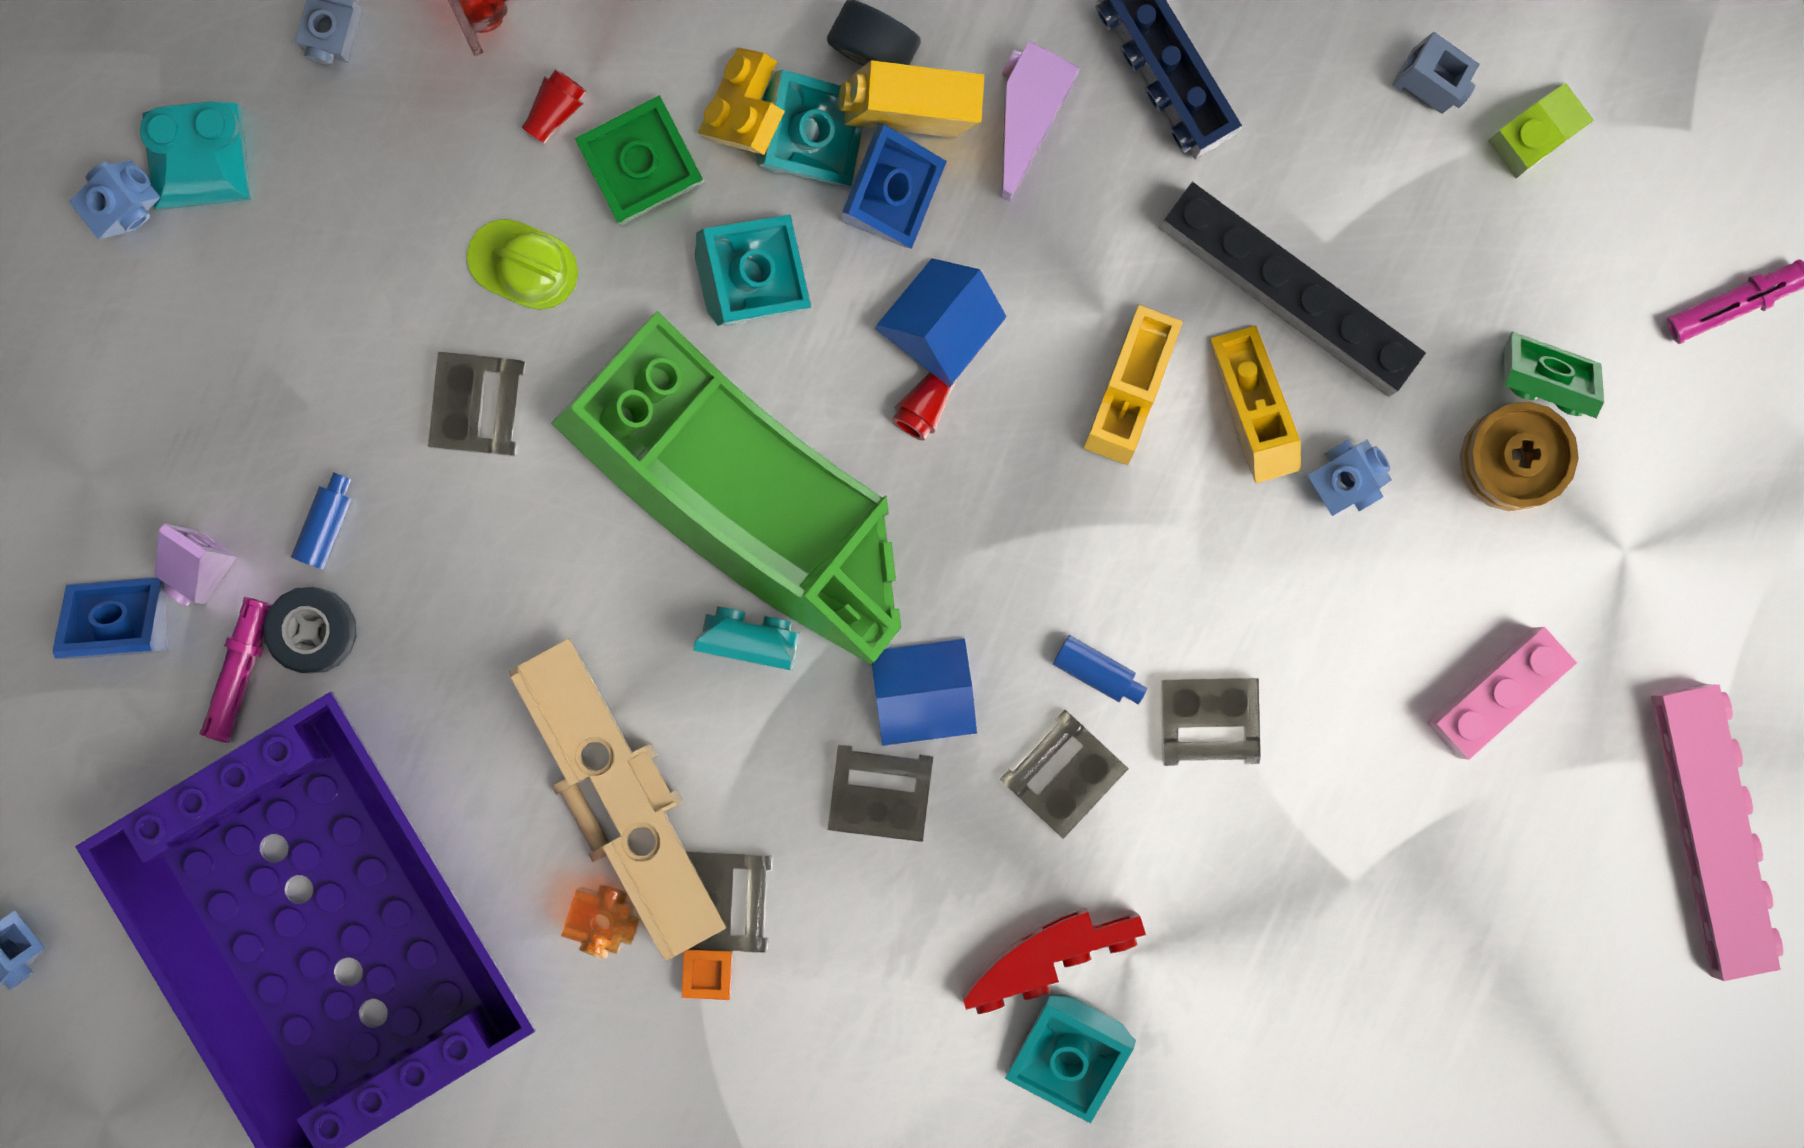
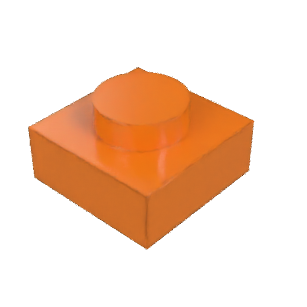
[681,948,733,1000]

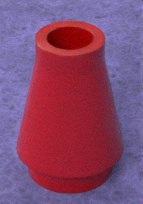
[522,69,587,143]
[892,372,956,440]

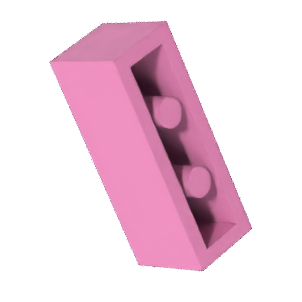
[1427,627,1577,760]

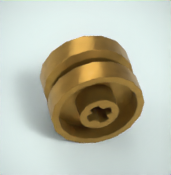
[1460,401,1579,512]

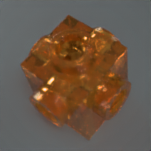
[561,884,640,958]

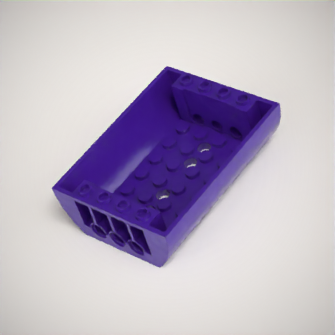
[75,691,537,1148]

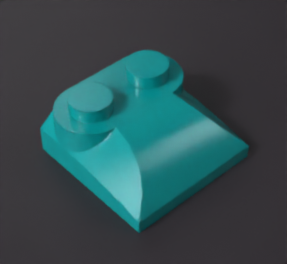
[755,69,863,187]
[140,102,251,210]
[695,214,811,326]
[693,606,800,671]
[1005,995,1136,1124]

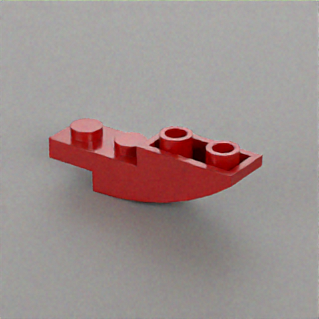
[962,908,1146,1014]

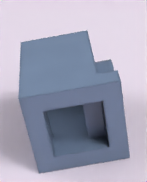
[295,0,363,65]
[1392,32,1480,114]

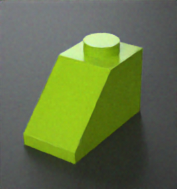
[1488,83,1594,178]

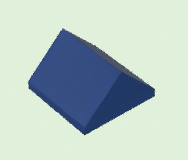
[842,123,947,249]
[874,258,1007,387]
[52,578,168,659]
[872,639,977,746]

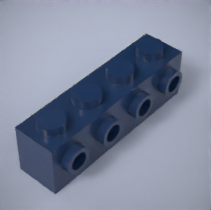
[1095,0,1242,160]

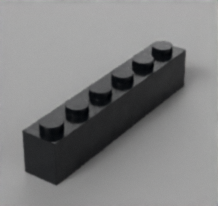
[1159,181,1426,397]

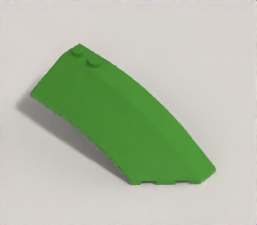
[551,311,901,664]

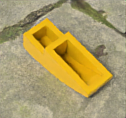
[1083,305,1183,465]

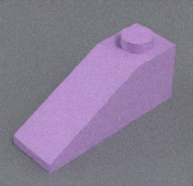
[1002,41,1080,201]
[155,523,238,606]

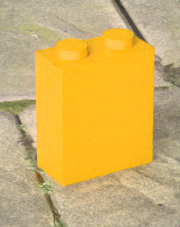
[839,61,985,138]

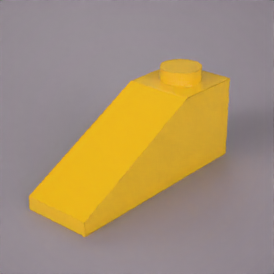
[1211,325,1301,484]

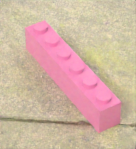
[1651,684,1784,982]

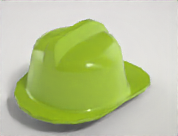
[466,219,578,310]

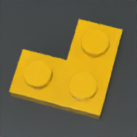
[698,48,785,155]

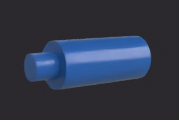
[291,472,352,570]
[1052,635,1148,705]

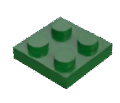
[575,95,704,226]
[1504,332,1604,419]

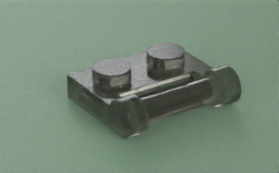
[428,352,525,457]
[1161,678,1261,766]
[1000,709,1129,839]
[828,744,933,842]
[687,851,773,953]

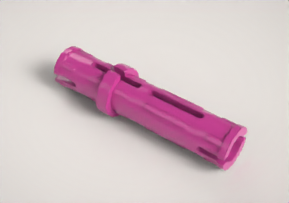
[1666,259,1804,345]
[199,597,272,743]

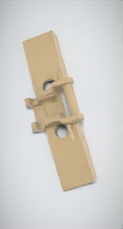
[509,638,727,961]

